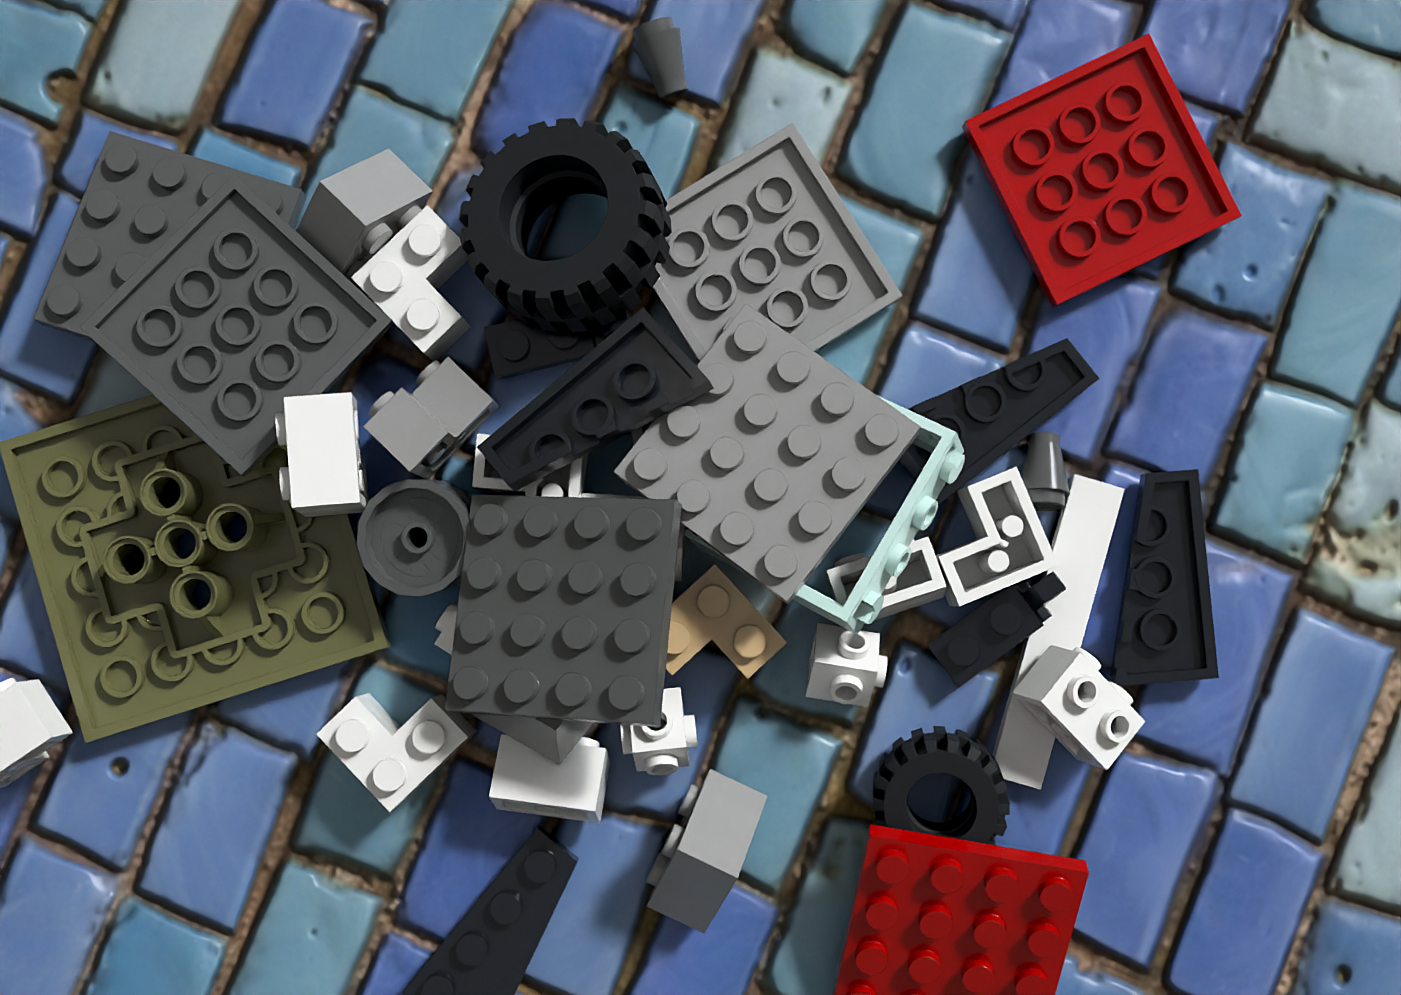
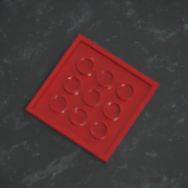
[962,34,1242,308]
[832,824,1089,995]

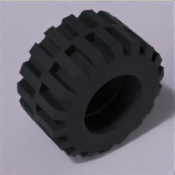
[873,726,1010,845]

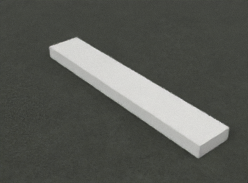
[992,474,1125,790]

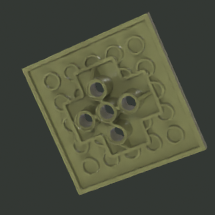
[0,394,392,743]

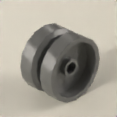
[357,479,472,597]

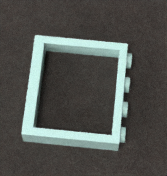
[684,394,965,635]

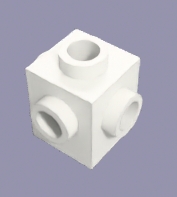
[805,623,887,707]
[620,687,698,775]

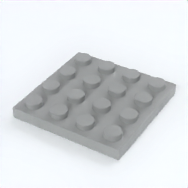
[652,123,903,362]
[614,304,921,604]

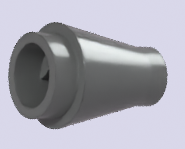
[632,17,688,99]
[1021,432,1070,511]

